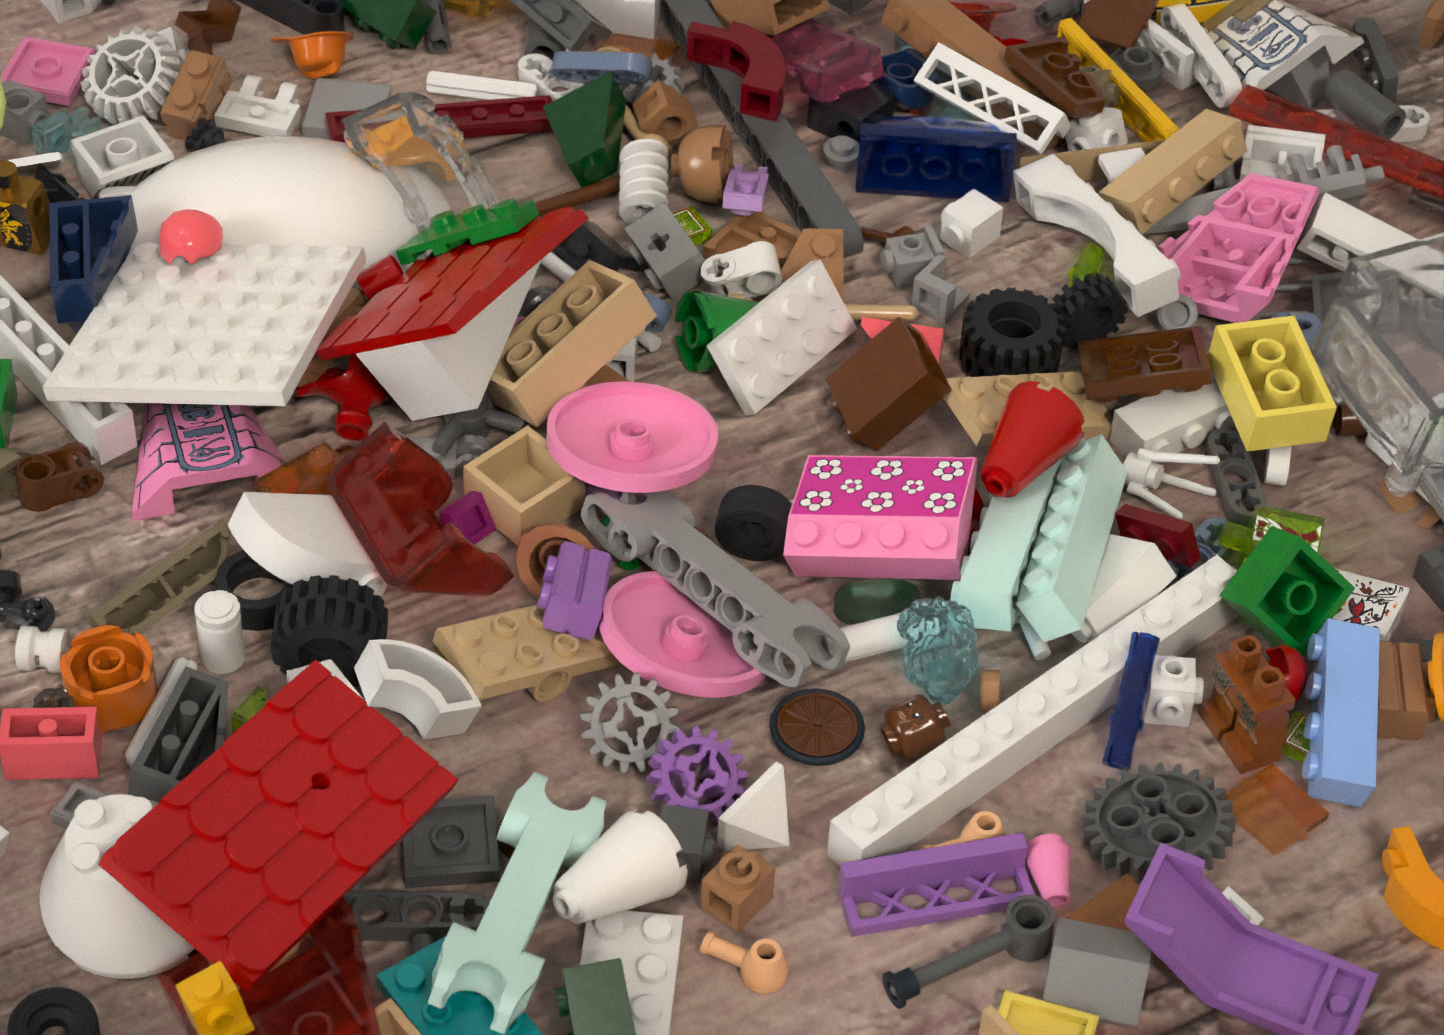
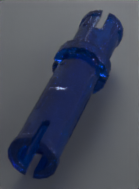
[1102,632,1160,770]

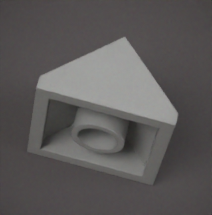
[1043,917,1151,1029]

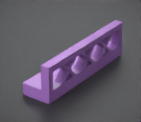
[838,833,1035,937]

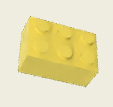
[1208,316,1337,452]

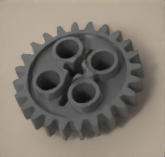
[1082,763,1235,884]

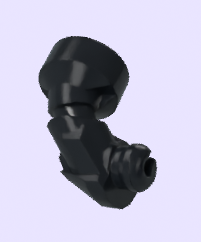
[0,570,55,632]

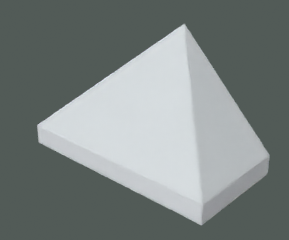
[717,761,790,851]

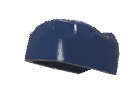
[867,48,938,110]

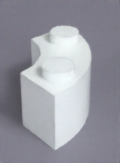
[354,639,482,740]

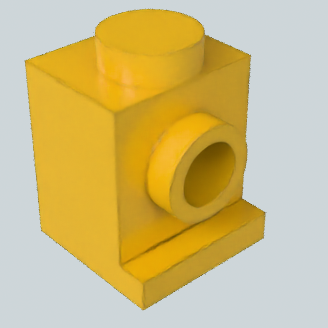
[175,961,255,1035]

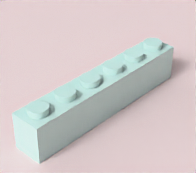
[1016,434,1128,643]
[951,457,1063,632]

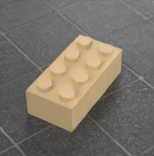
[487,260,657,427]

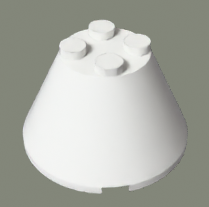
[40,794,195,979]

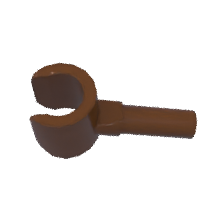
[860,226,915,244]

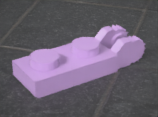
[722,164,769,215]

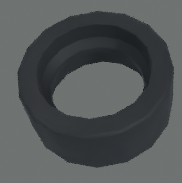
[215,550,293,631]

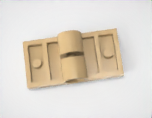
[943,371,1113,446]
[432,605,622,702]

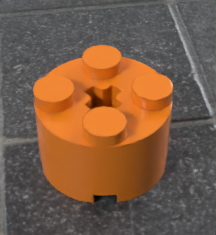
[60,625,158,734]

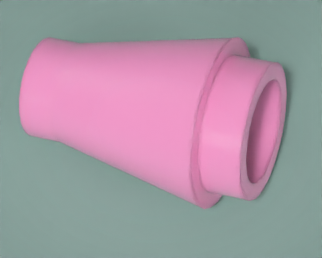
[1026,834,1071,908]

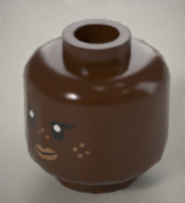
[879,694,950,761]

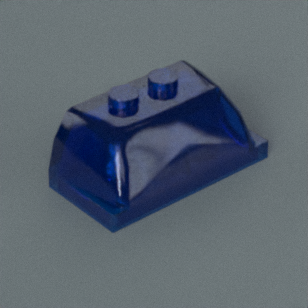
[855,116,1017,203]

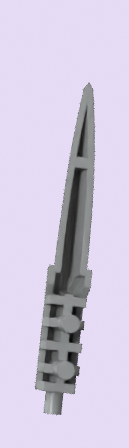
[1143,145,1384,234]

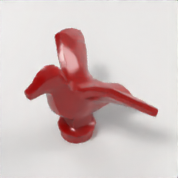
[294,354,387,441]

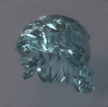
[897,596,979,705]

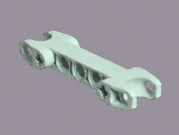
[428,772,606,1034]

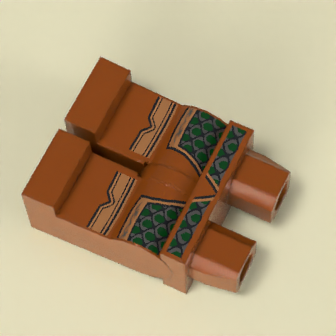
[1197,635,1296,774]

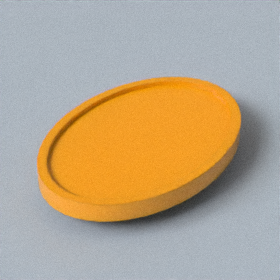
[1428,631,1444,722]

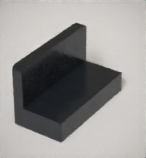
[553,220,642,272]

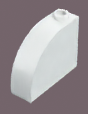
[228,492,398,597]

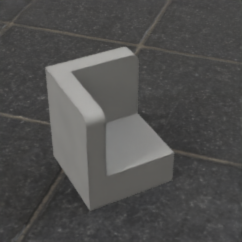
[911,254,970,324]

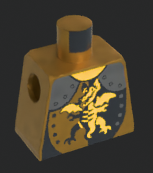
[0,161,50,256]

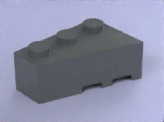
[128,667,229,803]

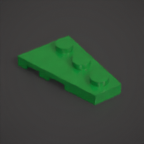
[396,198,539,266]

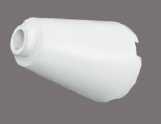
[553,809,688,924]

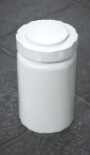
[194,590,245,674]

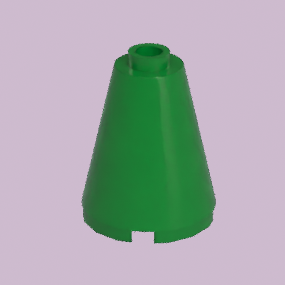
[675,291,759,373]

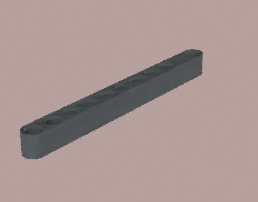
[660,0,864,258]

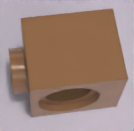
[632,80,698,148]

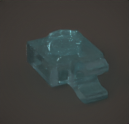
[31,106,102,156]

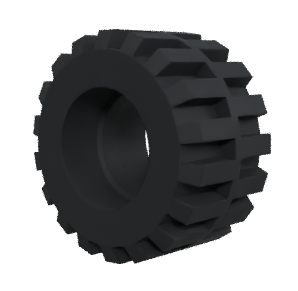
[959,288,1065,377]
[270,575,389,687]

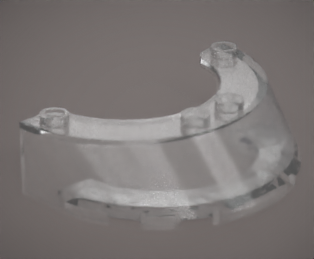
[342,92,499,258]

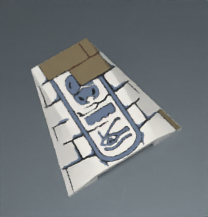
[1201,0,1364,131]

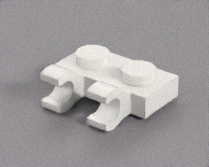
[214,74,301,137]

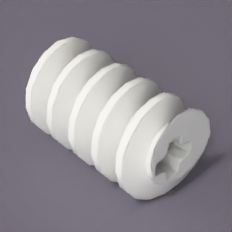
[619,139,669,224]

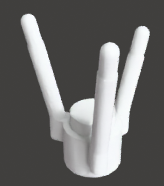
[1123,448,1220,520]

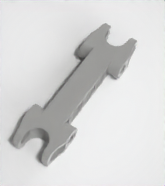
[580,490,851,687]

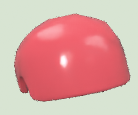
[159,209,223,264]

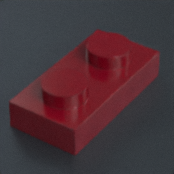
[1115,504,1201,567]

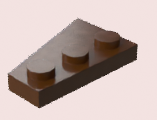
[1003,36,1106,118]

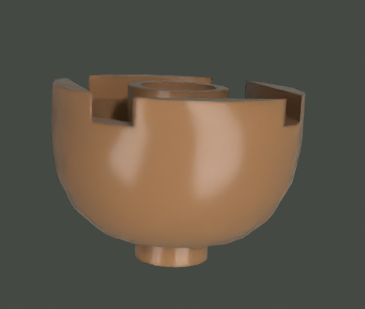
[671,125,734,203]

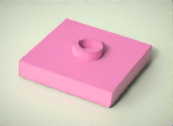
[0,37,96,106]

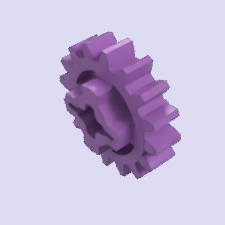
[646,726,748,826]

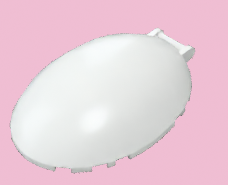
[98,136,445,304]

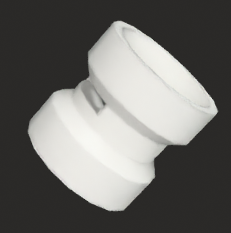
[15,625,71,673]

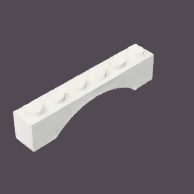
[1013,154,1181,317]

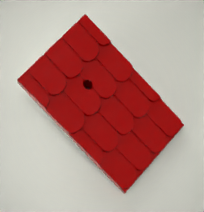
[316,207,589,421]
[98,659,459,993]

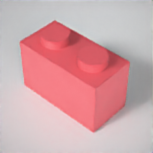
[0,707,102,780]

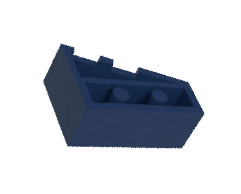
[49,195,138,323]

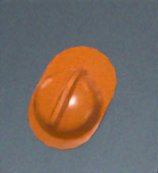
[269,31,353,79]

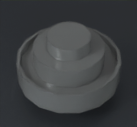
[1111,46,1165,90]

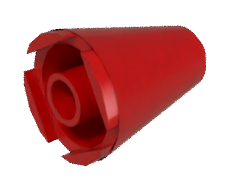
[980,381,1085,498]

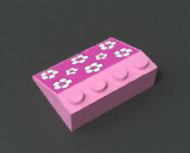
[783,455,978,580]

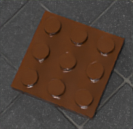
[1077,326,1212,402]

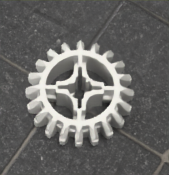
[80,26,182,125]

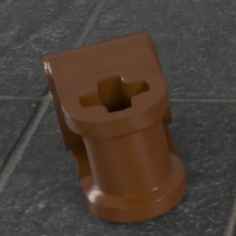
[16,442,104,512]

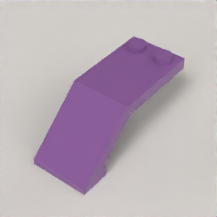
[1124,843,1379,1035]

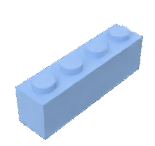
[1302,618,1380,807]

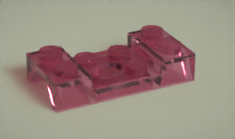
[770,18,884,102]

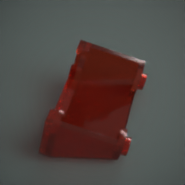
[328,421,515,596]

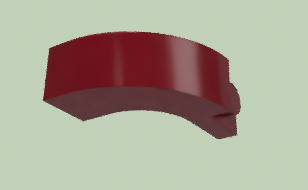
[686,21,786,122]

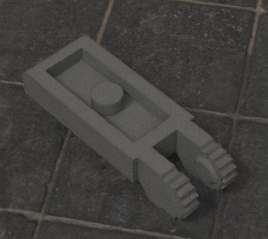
[1353,17,1398,104]

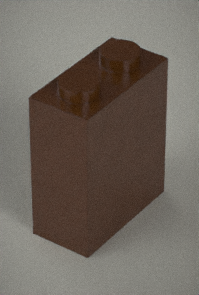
[825,317,952,452]

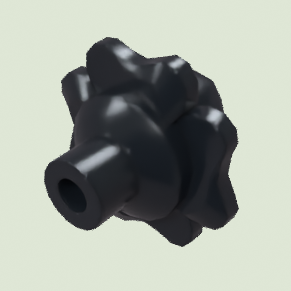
[185,118,227,151]

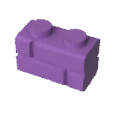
[537,541,612,640]

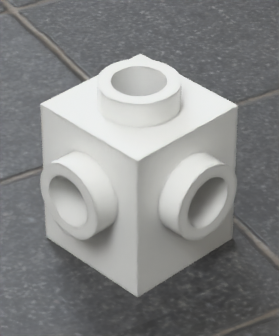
[1065,107,1128,151]
[1137,654,1204,727]

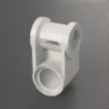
[701,241,782,298]

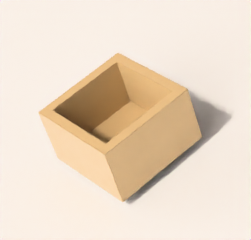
[463,426,585,546]

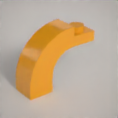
[1382,826,1444,950]

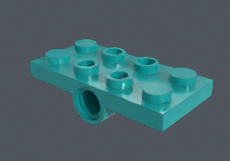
[376,936,543,1035]

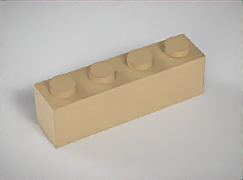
[1099,109,1247,235]

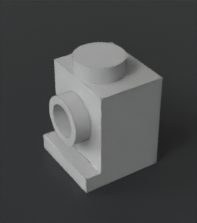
[880,226,944,288]

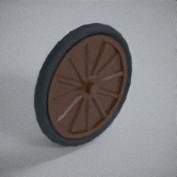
[769,688,865,766]

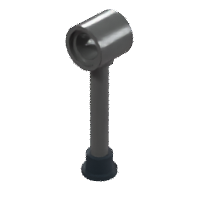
[882,895,1054,1009]

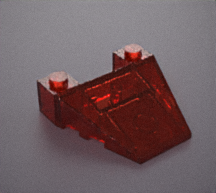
[157,898,381,1035]

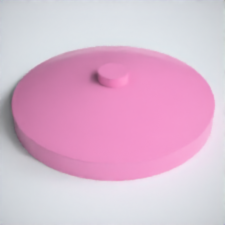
[546,381,718,493]
[599,571,767,698]

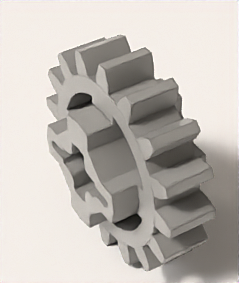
[580,672,680,773]

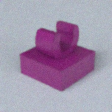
[438,491,497,551]

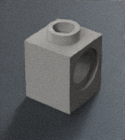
[0,79,49,146]

